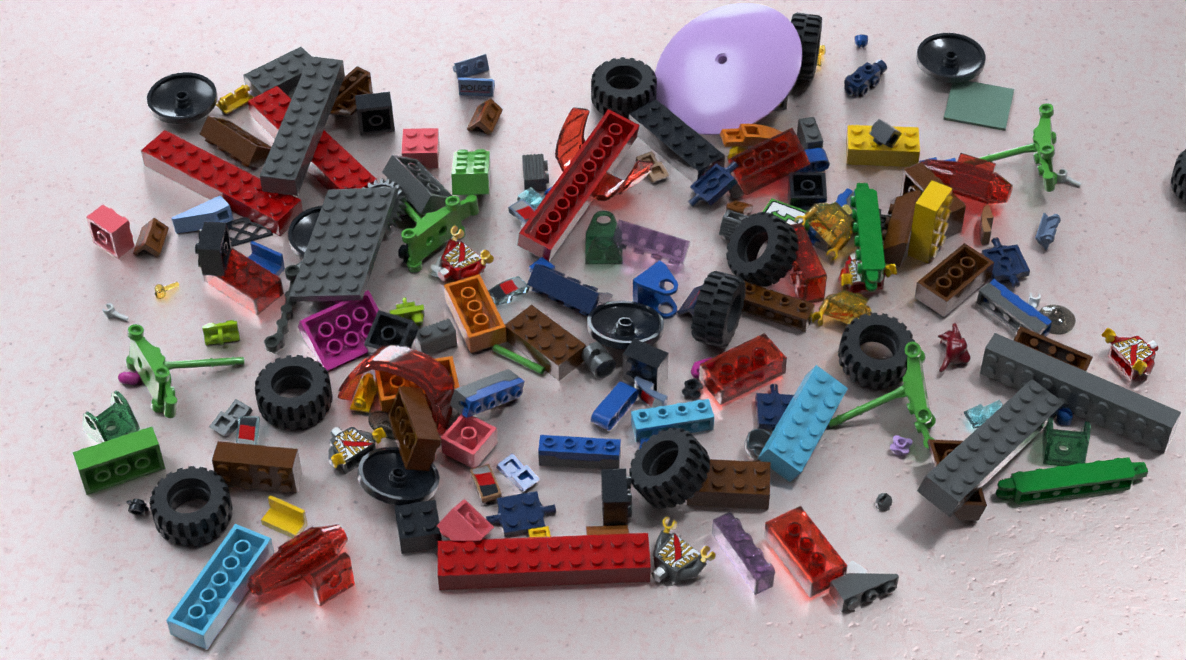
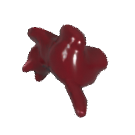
[938,323,971,372]

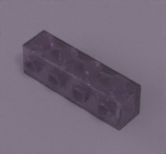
[612,220,691,266]
[712,512,775,595]

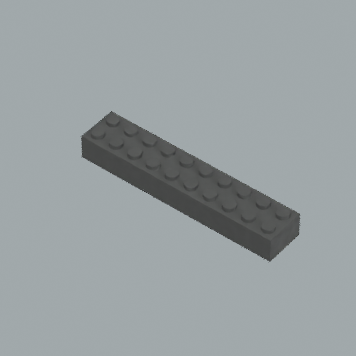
[260,56,345,196]
[980,333,1181,453]
[917,379,1064,517]

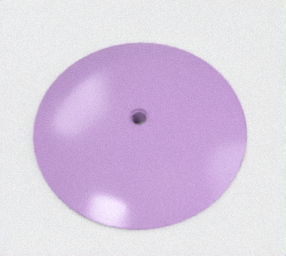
[655,3,802,135]

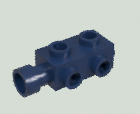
[844,59,887,97]

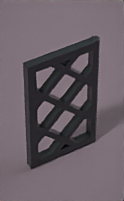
[227,217,273,247]

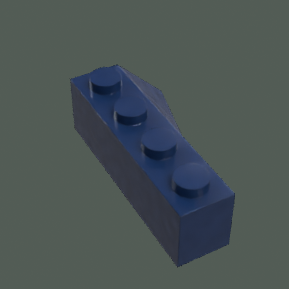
[527,264,613,316]

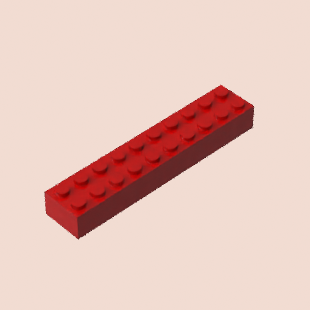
[248,86,377,190]
[517,109,640,262]
[141,130,303,237]
[438,533,651,590]

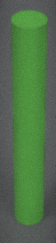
[493,344,545,375]

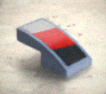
[508,199,535,227]
[634,376,668,408]

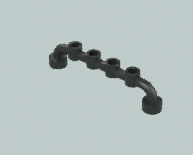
[264,265,300,354]

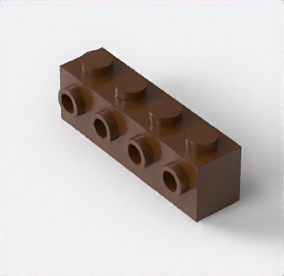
[742,281,815,333]

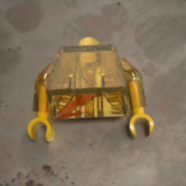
[794,202,853,261]
[812,290,872,327]

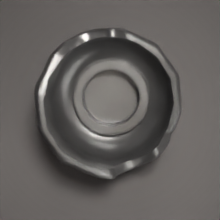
[744,429,770,461]

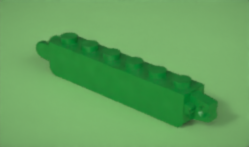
[850,183,885,293]
[996,457,1148,505]

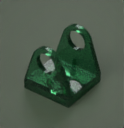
[585,211,623,264]
[82,391,140,444]
[1042,418,1091,466]

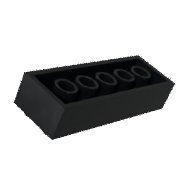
[629,99,725,183]

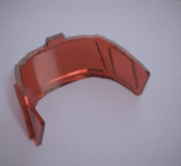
[555,107,654,201]
[338,345,454,436]

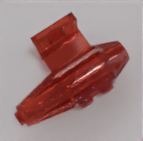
[921,153,1013,204]
[247,524,355,606]

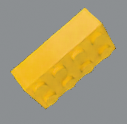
[846,125,920,167]
[908,181,953,264]

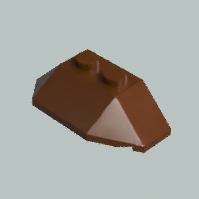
[330,66,373,117]
[1013,326,1093,372]

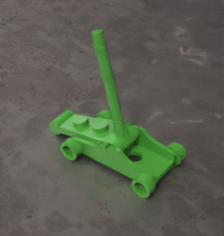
[960,103,1058,192]
[401,195,479,273]
[126,324,244,418]
[829,342,936,451]

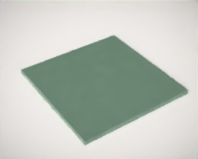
[944,81,1014,131]

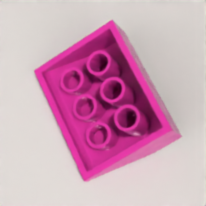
[298,290,379,371]

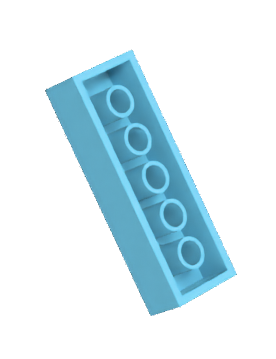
[758,365,848,482]
[166,524,274,650]

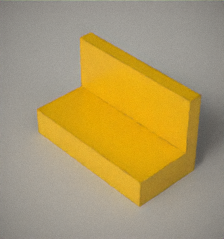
[261,495,308,540]

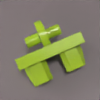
[389,297,424,326]
[202,320,240,345]

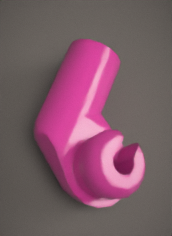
[691,357,714,378]
[118,372,142,385]

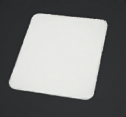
[843,561,867,574]

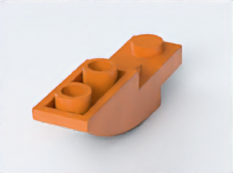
[720,124,789,150]

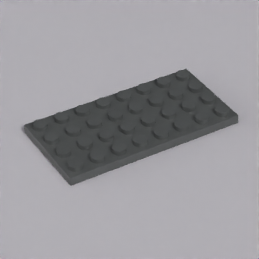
[289,187,398,302]

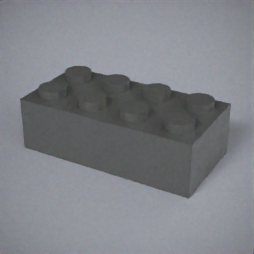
[243,47,311,97]
[382,154,452,215]

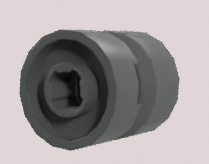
[581,342,616,379]

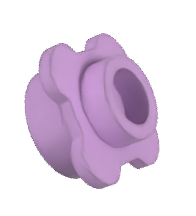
[890,435,912,456]

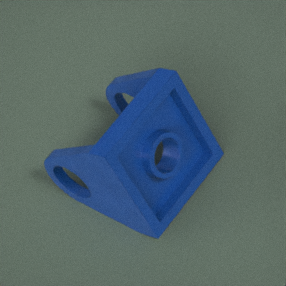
[633,260,678,319]

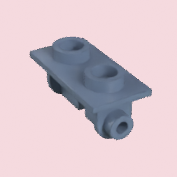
[452,54,489,79]
[1035,213,1061,250]

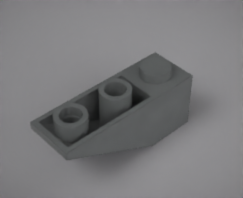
[829,573,899,612]

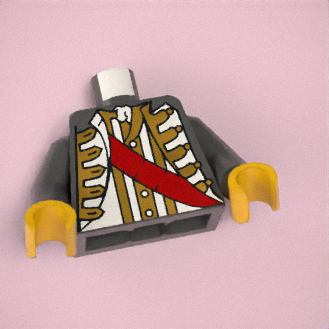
[328,427,387,474]
[651,517,716,583]

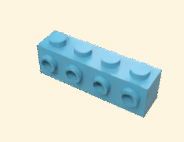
[631,399,714,442]

